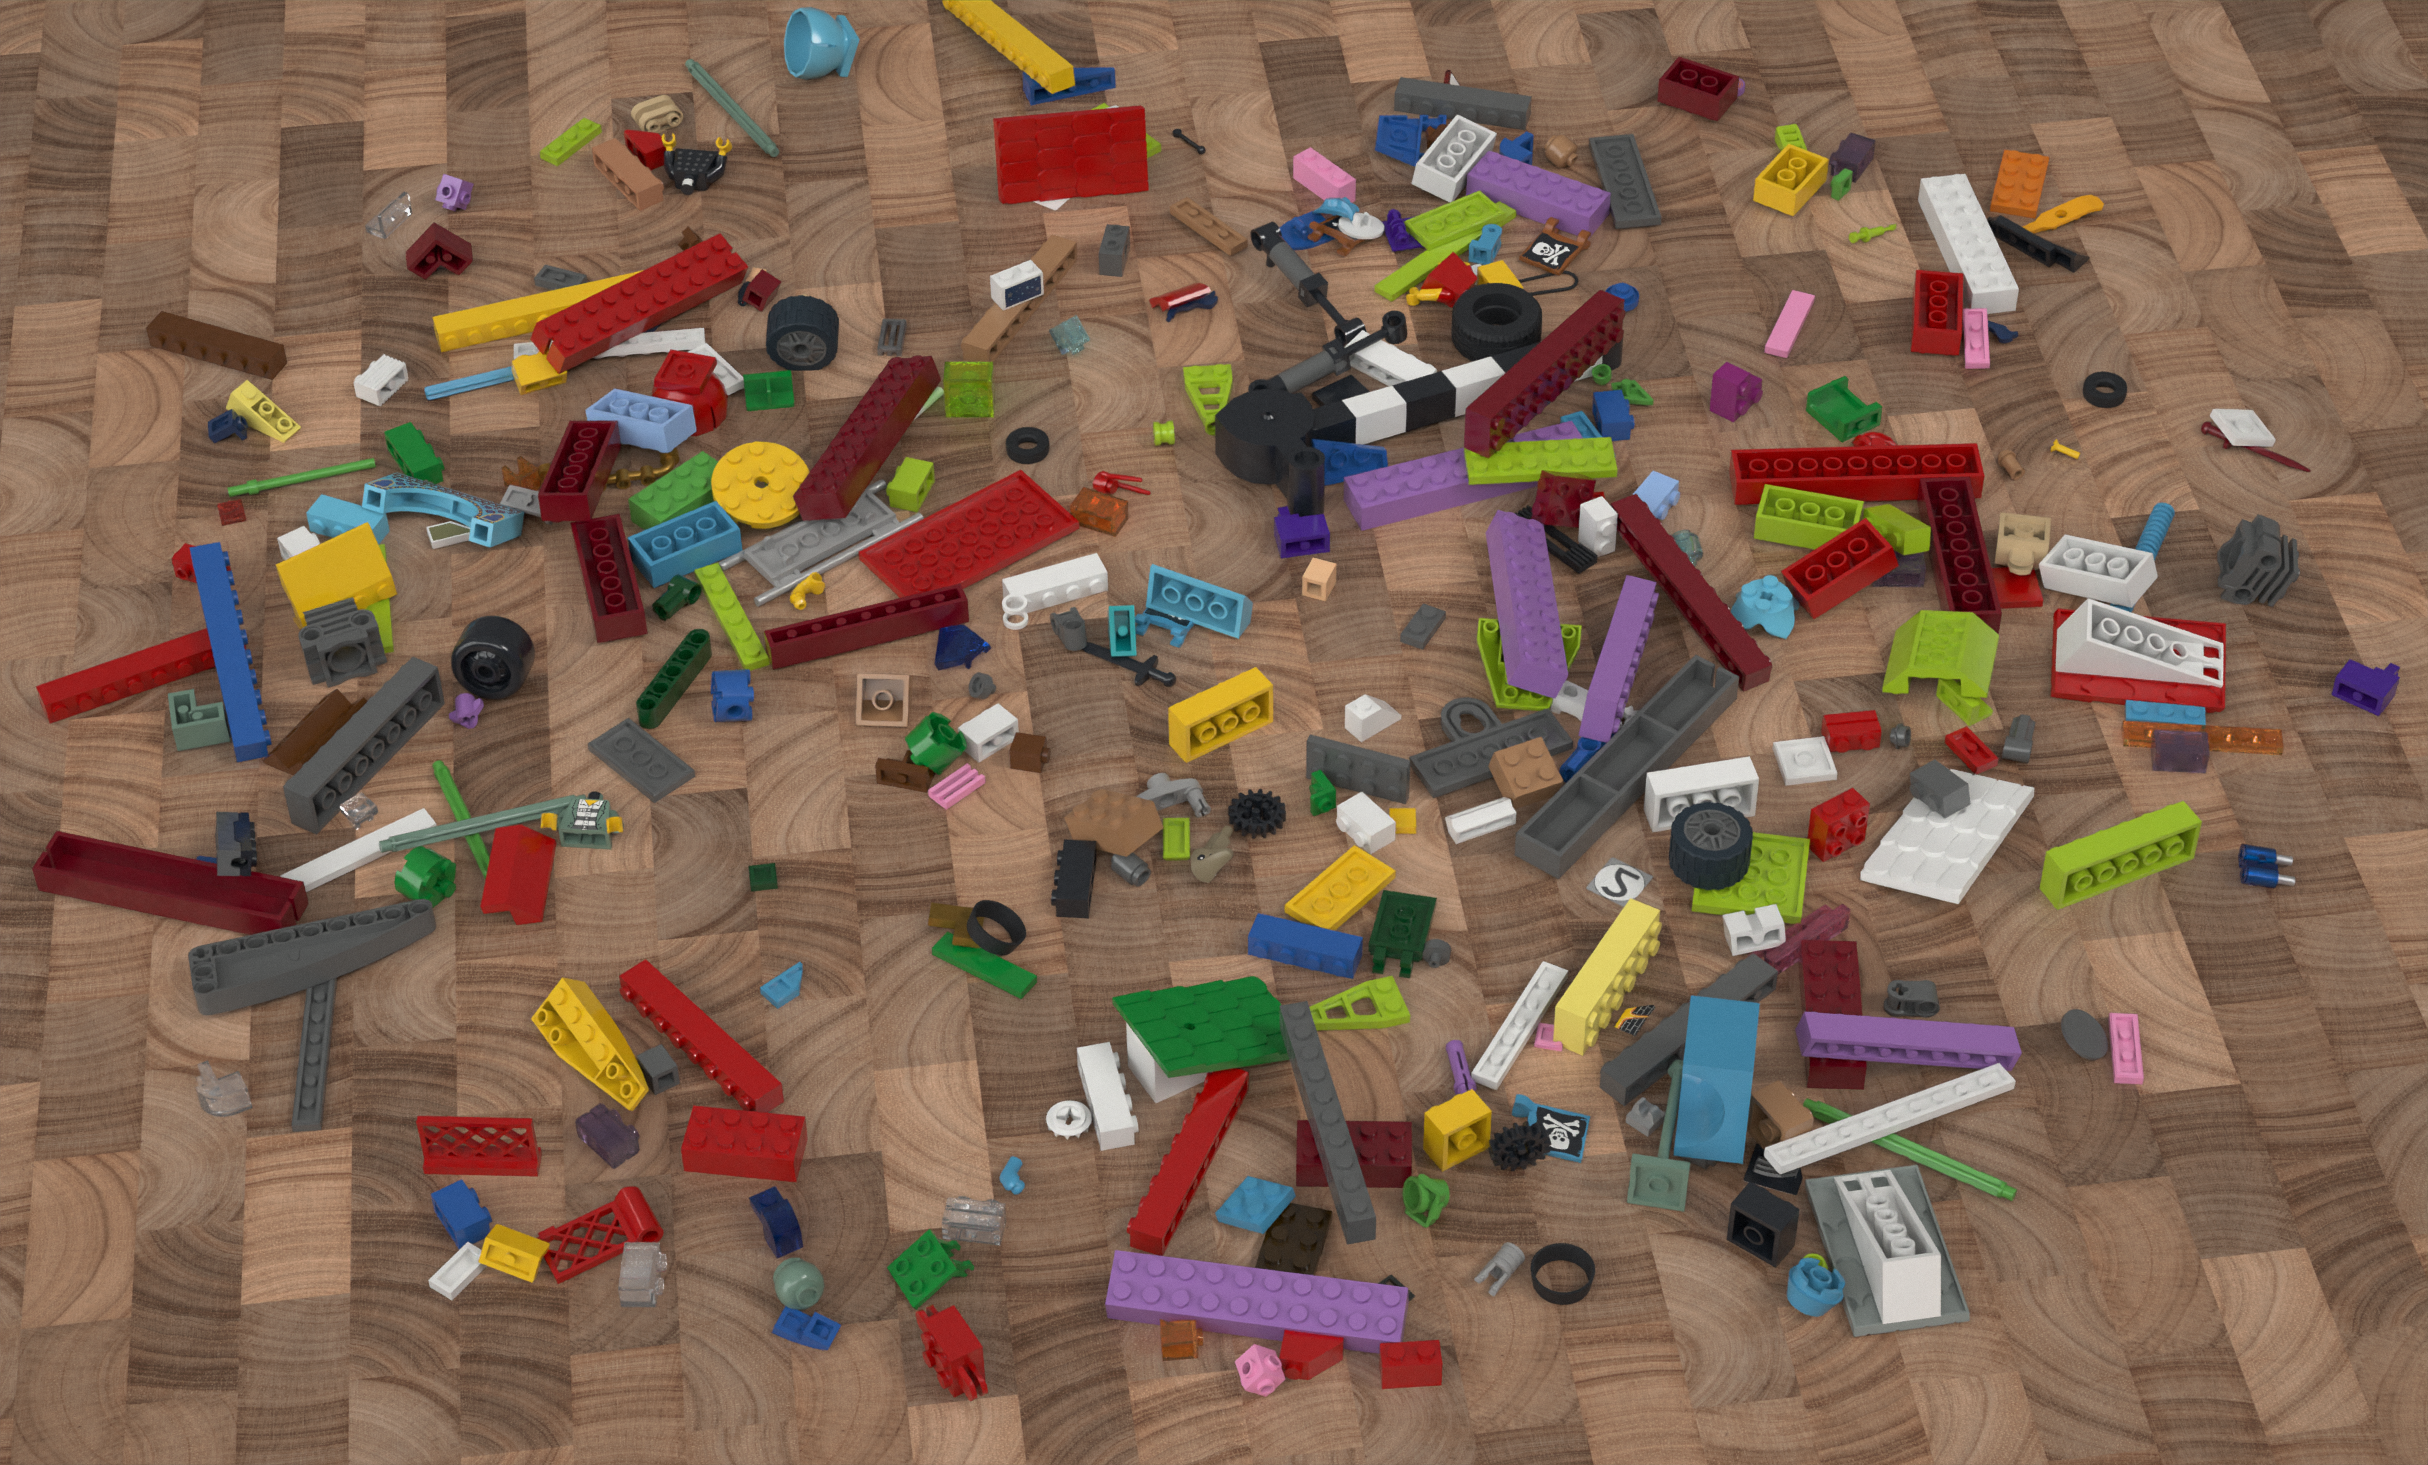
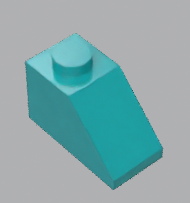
[1107,605,1137,657]

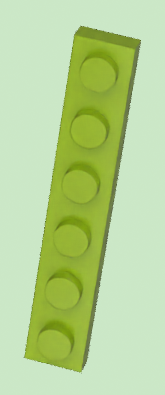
[694,563,770,671]

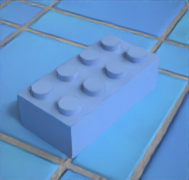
[585,389,697,453]

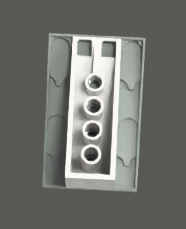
[1805,1165,1970,1337]

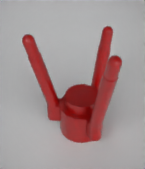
[1093,471,1151,514]

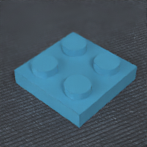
[1215,1176,1296,1234]

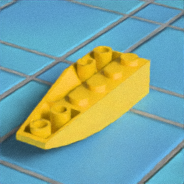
[531,977,649,1111]

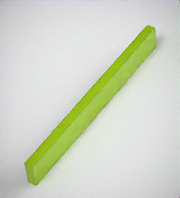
[1374,201,1516,302]

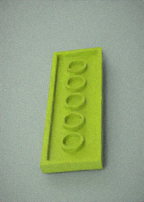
[1463,437,1618,485]

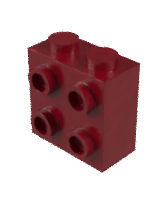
[1532,470,1596,528]

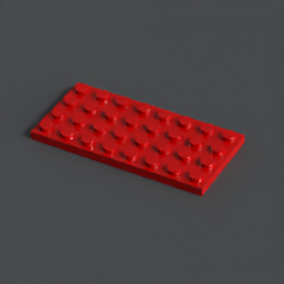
[858,470,1079,598]

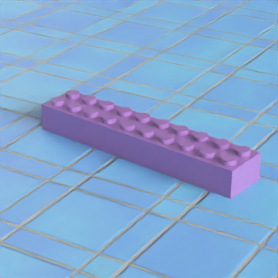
[1343,421,1583,531]
[1486,510,1568,699]
[1105,1250,1409,1354]

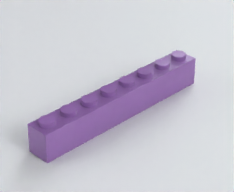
[1795,1012,2022,1071]

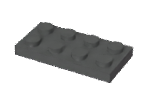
[1306,734,1410,804]

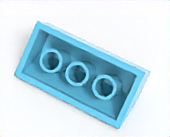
[1146,564,1253,639]

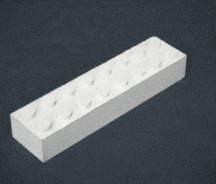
[1918,174,2019,314]

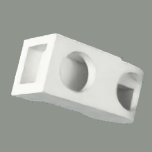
[1550,680,1588,721]

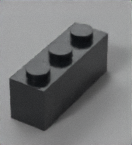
[1051,839,1097,919]

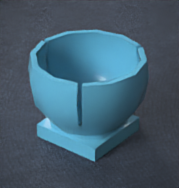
[784,7,860,80]

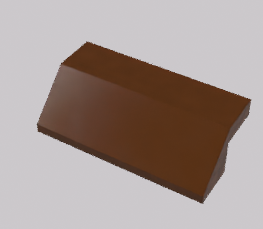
[262,689,367,776]

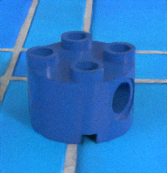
[711,669,754,722]

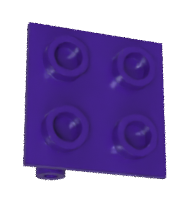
[1381,209,1425,252]

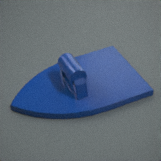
[1279,211,1335,250]

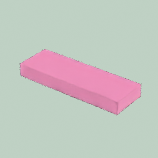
[1963,308,1990,369]
[2108,1013,2144,1084]

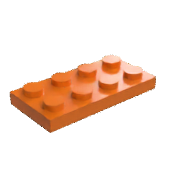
[1990,150,2050,219]

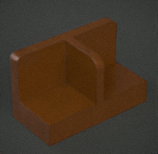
[875,750,936,793]

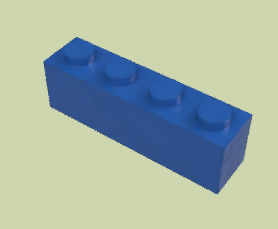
[1248,913,1363,979]

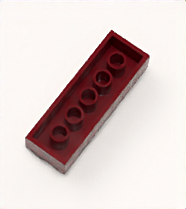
[538,420,621,523]
[570,513,648,643]
[1798,940,1867,1090]

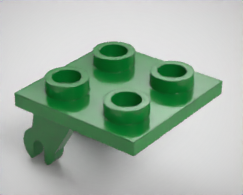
[887,1229,974,1310]

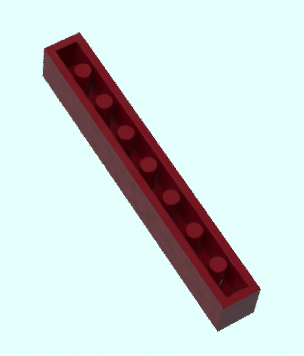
[764,583,969,670]

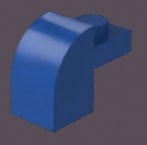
[1499,131,1534,165]

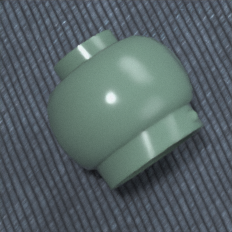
[773,1258,825,1310]

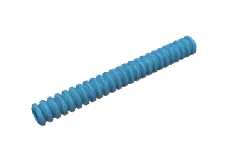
[2110,502,2175,613]

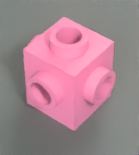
[1235,1344,1285,1397]

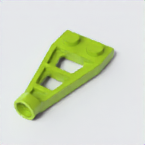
[1183,364,1233,436]
[1309,975,1411,1031]

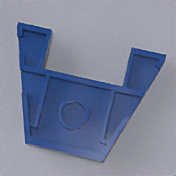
[1375,115,1447,167]

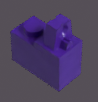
[1274,506,1330,559]
[2332,659,2400,716]

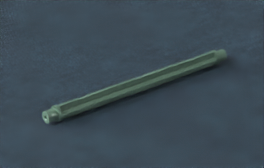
[685,59,779,157]
[379,794,587,853]

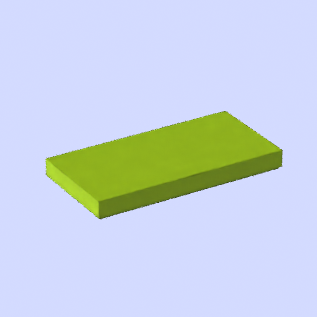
[1404,190,1506,251]

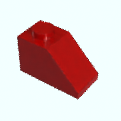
[624,129,669,171]
[1279,1330,1344,1380]

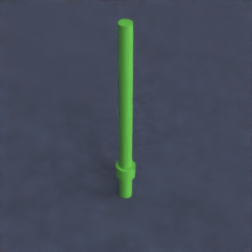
[227,458,376,497]

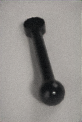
[1173,129,1206,155]

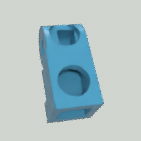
[1468,224,1502,265]

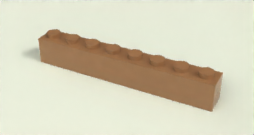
[961,235,1077,368]

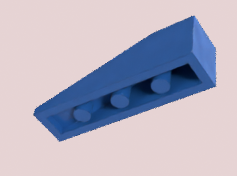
[1022,67,1116,105]

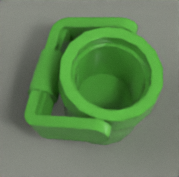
[1403,1174,1449,1228]

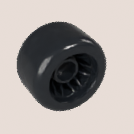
[451,615,535,700]

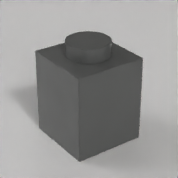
[637,1044,680,1095]

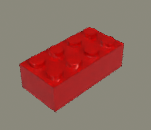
[1911,270,1963,356]
[1781,518,1899,619]
[681,1105,808,1182]

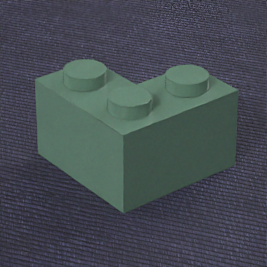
[168,689,230,751]

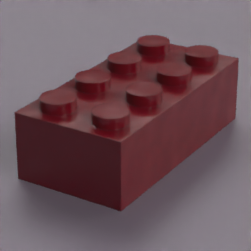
[1296,1120,1412,1188]

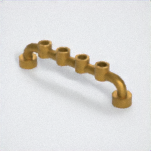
[537,448,680,492]

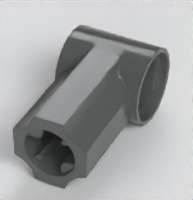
[2002,714,2036,764]

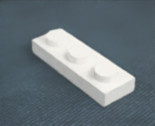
[688,343,744,395]

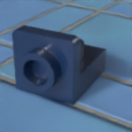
[208,409,248,443]

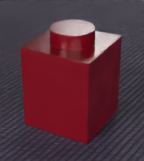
[742,269,782,312]

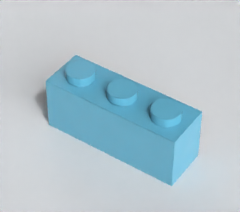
[306,494,390,545]

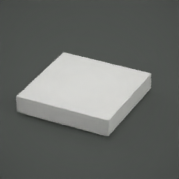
[2210,409,2276,447]
[1773,736,1838,786]

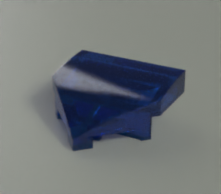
[934,625,991,671]

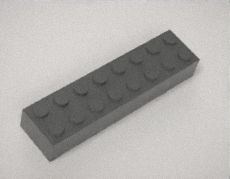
[283,657,445,835]

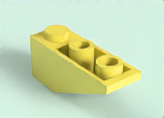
[226,380,301,443]

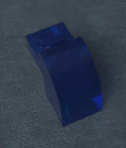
[749,1186,803,1259]

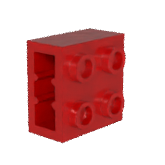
[1807,788,1870,862]

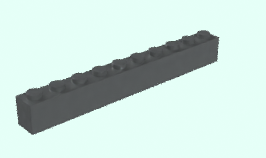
[1280,1001,1376,1245]

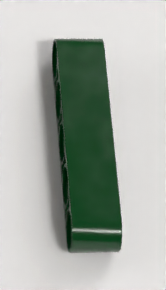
[636,629,712,729]

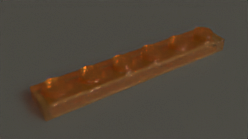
[2121,721,2284,755]

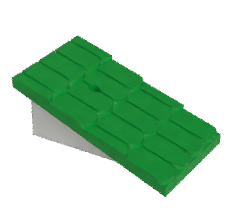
[1112,976,1289,1103]

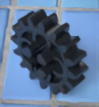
[1228,789,1286,839]
[1488,1121,1552,1171]

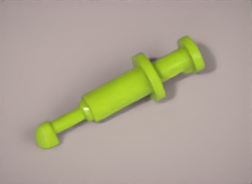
[1849,224,1896,244]

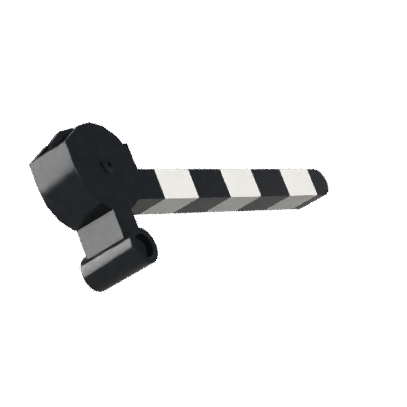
[1215,335,1624,517]

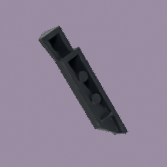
[1987,215,2090,273]

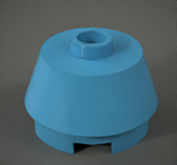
[1787,1258,1845,1317]

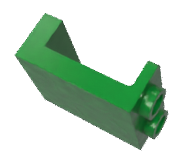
[1806,376,1883,443]

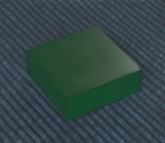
[748,863,778,892]

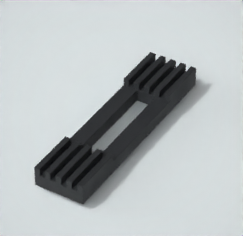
[1514,505,1598,574]

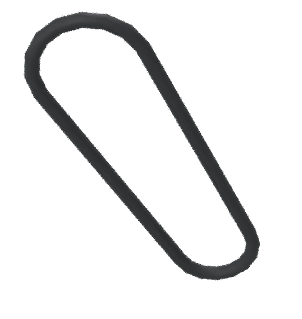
[1518,270,1579,296]

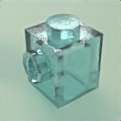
[1049,315,1090,355]

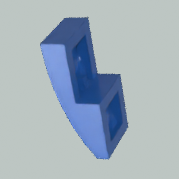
[772,1306,841,1350]

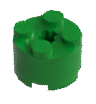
[905,712,967,775]
[394,846,456,908]

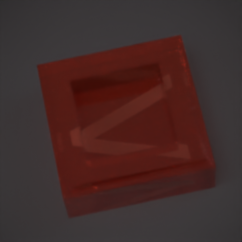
[217,499,247,526]

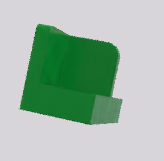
[743,370,795,411]

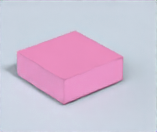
[1534,1023,1563,1051]

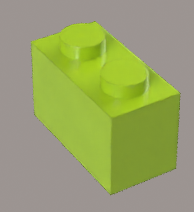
[886,457,935,512]

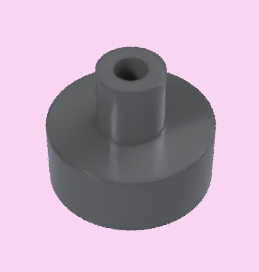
[969,672,996,700]
[1423,939,1452,968]

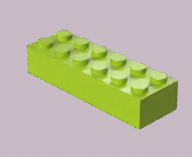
[2039,801,2202,910]

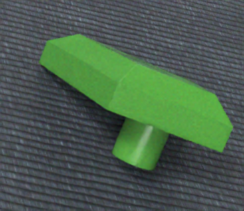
[1611,379,1654,405]

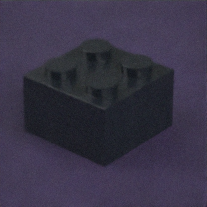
[1727,1182,1800,1268]

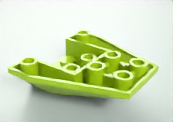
[1477,618,1582,711]

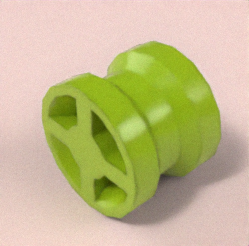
[1153,420,1175,446]

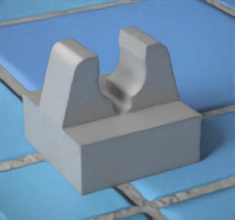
[1626,1097,1665,1137]

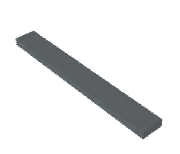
[291,977,338,1132]

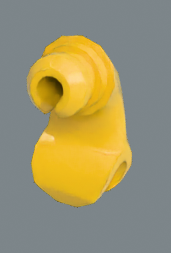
[789,572,825,610]

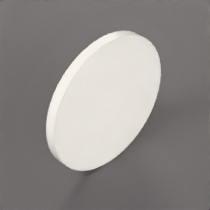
[1338,212,1384,239]

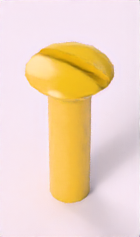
[2050,439,2081,460]

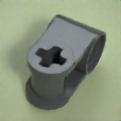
[1050,607,1087,651]
[1883,980,1940,1017]

